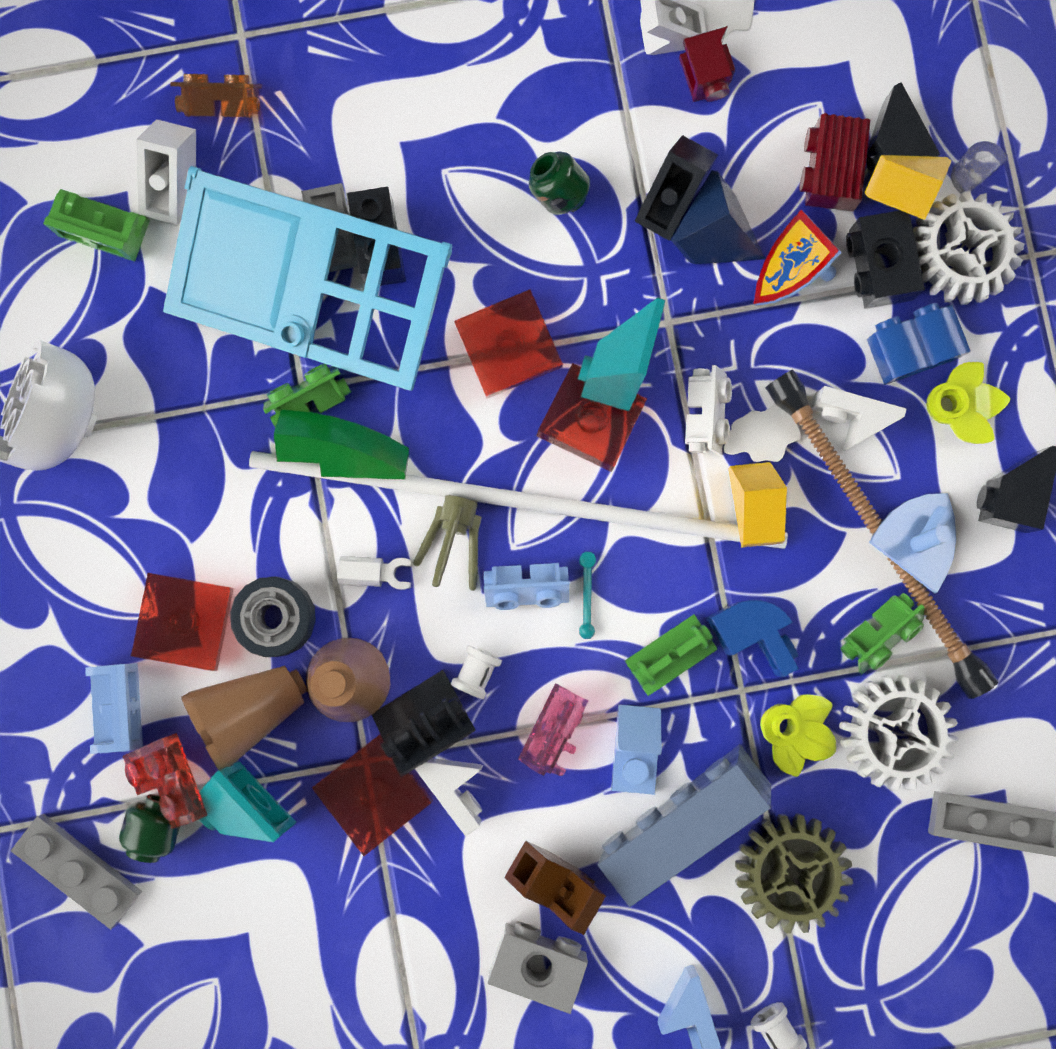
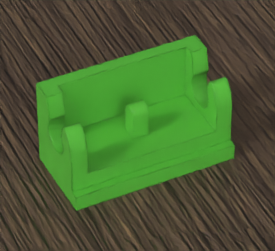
[43,189,150,262]

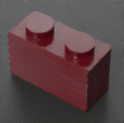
[799,113,871,211]

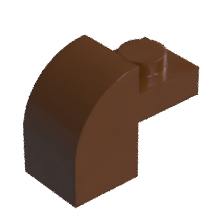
[504,840,606,935]

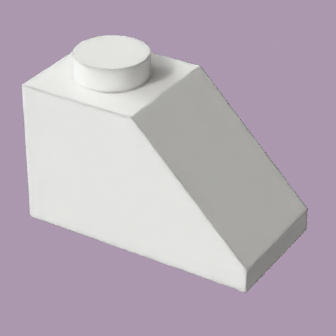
[136,119,196,225]

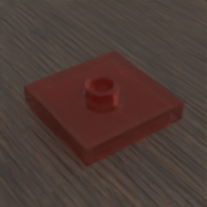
[454,289,563,399]
[536,363,647,472]
[131,573,234,671]
[312,735,433,856]

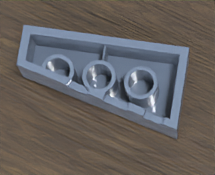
[598,744,771,907]

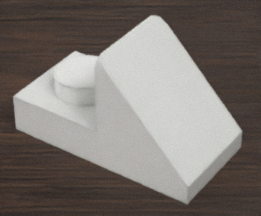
[640,0,706,55]
[811,386,907,451]
[415,758,483,837]

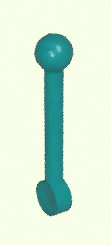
[579,552,596,639]

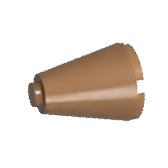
[306,638,391,722]
[181,665,308,770]

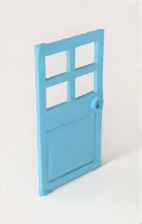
[163,166,452,391]

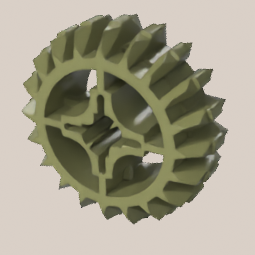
[734,813,853,933]

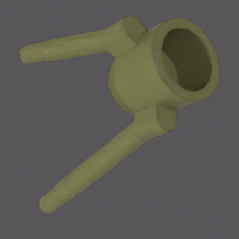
[413,495,482,591]

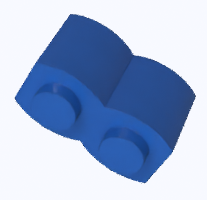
[866,303,971,385]

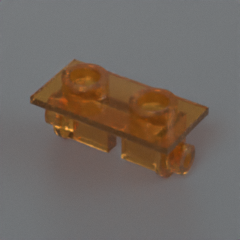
[170,74,262,118]

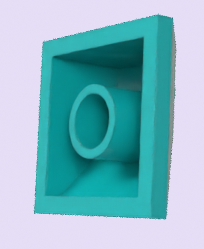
[578,298,666,411]
[191,761,297,842]

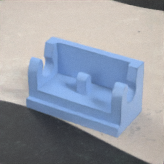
[85,663,143,754]

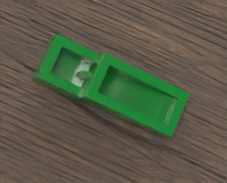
[274,409,409,480]

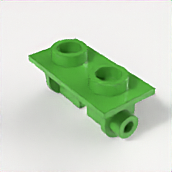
[263,363,352,427]
[840,593,925,675]
[625,614,718,696]

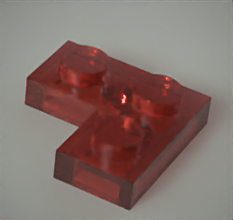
[123,733,208,829]

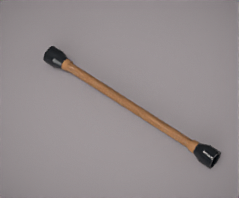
[765,369,998,699]

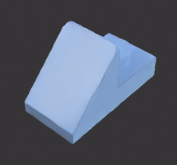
[611,704,662,795]
[658,965,721,1049]

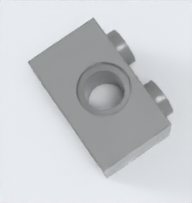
[487,922,588,1014]

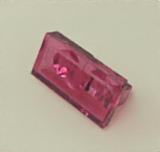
[518,683,589,776]

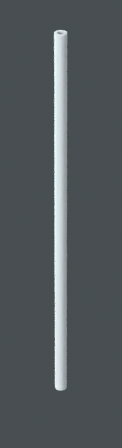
[249,451,788,549]

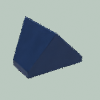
[671,170,765,264]

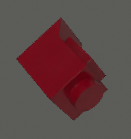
[679,26,735,102]

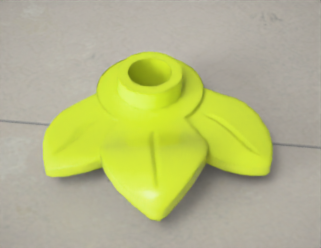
[926,362,1010,444]
[760,694,837,777]

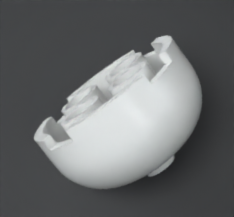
[0,339,97,470]

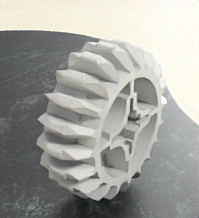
[913,190,1025,305]
[839,675,959,792]

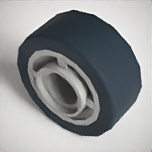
[230,576,316,658]

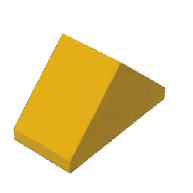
[865,155,952,220]
[728,462,787,548]

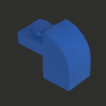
[706,600,799,677]

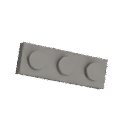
[928,790,1056,857]
[11,814,142,930]

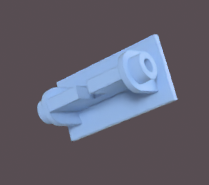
[484,563,569,610]

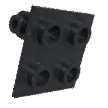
[372,670,476,777]

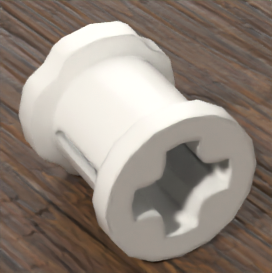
[451,645,502,700]
[751,1002,807,1049]

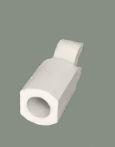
[337,556,413,590]

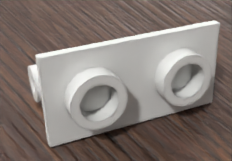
[685,365,732,455]

